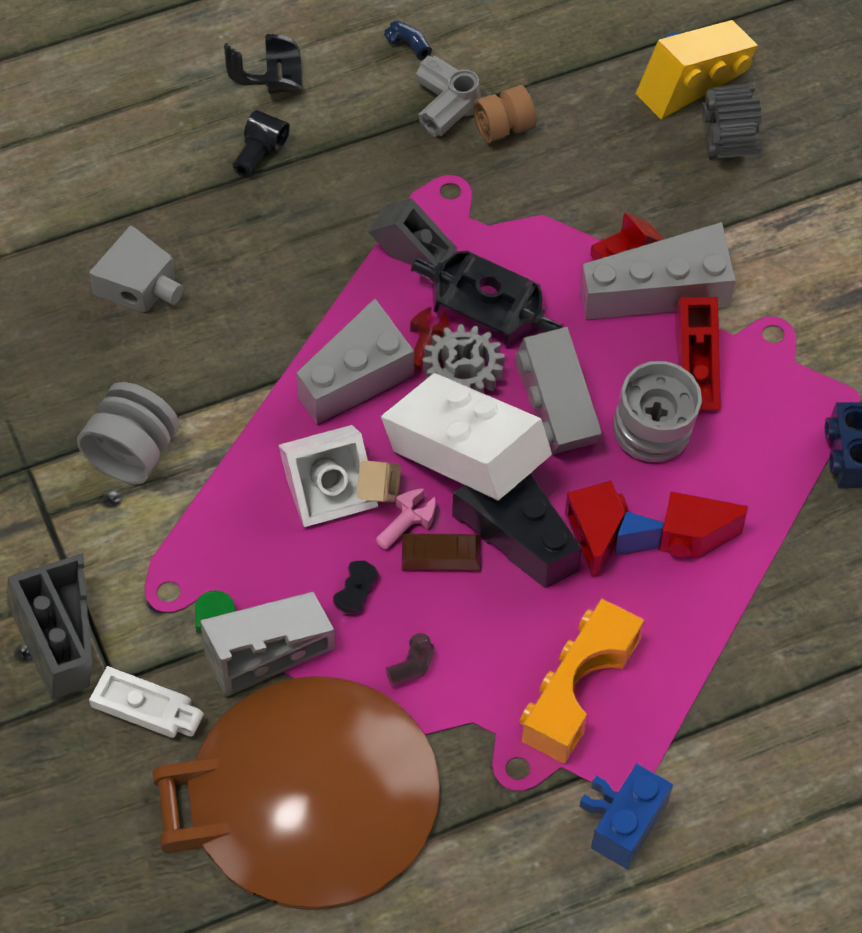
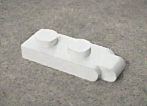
[89,666,204,738]

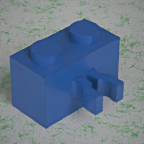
[579,763,673,870]

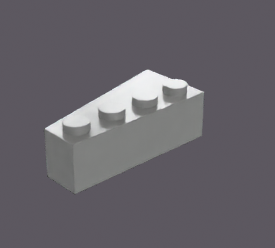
[580,222,735,320]

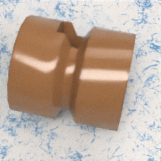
[473,85,537,143]

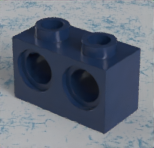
[824,402,862,488]

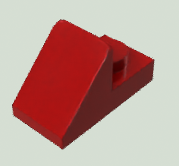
[590,213,664,260]

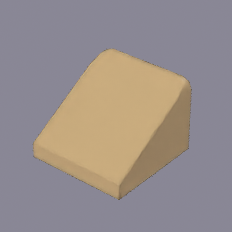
[357,461,401,503]

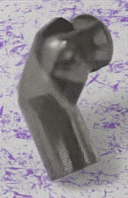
[385,633,435,687]

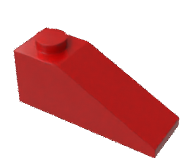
[675,297,721,411]

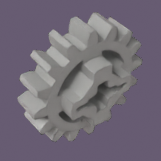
[423,324,504,394]

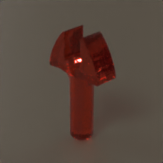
[410,307,449,371]

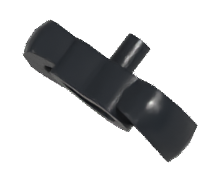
[333,561,379,615]

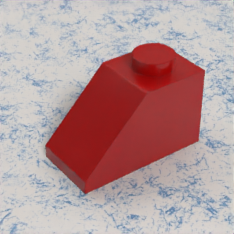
[565,481,628,577]
[659,491,748,558]

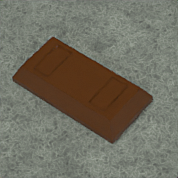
[402,534,480,571]

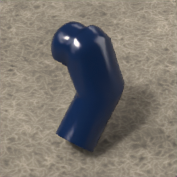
[384,20,432,60]

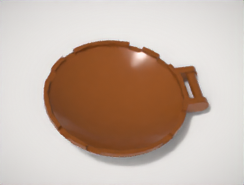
[153,676,440,910]

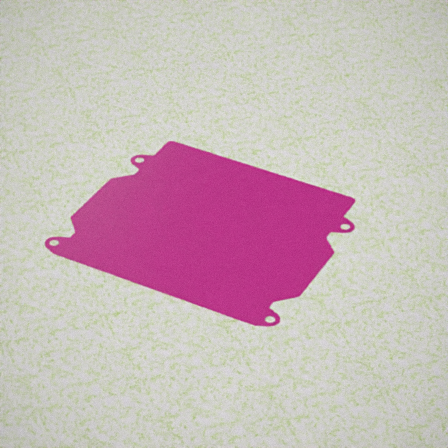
[144,175,860,792]

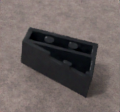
[452,474,582,588]

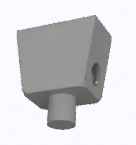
[89,226,184,313]

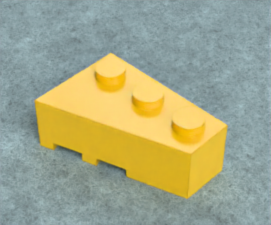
[635,20,758,120]

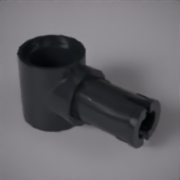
[232,110,290,178]

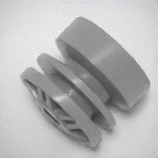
[612,361,702,462]
[77,382,179,484]

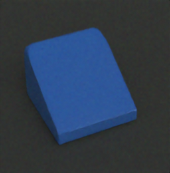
[615,512,664,554]

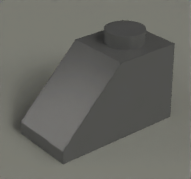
[368,198,457,266]

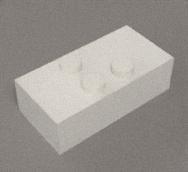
[381,373,552,501]

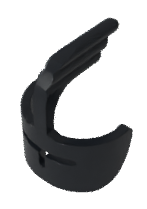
[224,34,303,93]

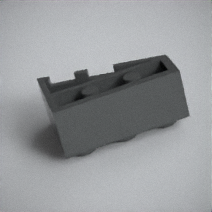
[7,553,92,700]

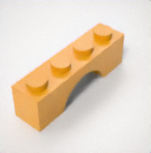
[519,598,644,764]

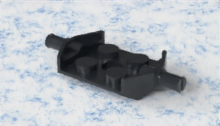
[411,251,563,346]

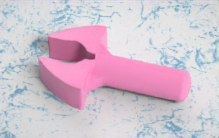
[376,489,435,549]

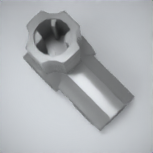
[416,55,481,137]

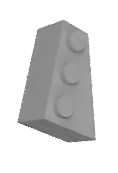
[296,299,414,425]
[513,327,602,455]
[200,592,335,697]

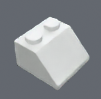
[278,425,378,527]

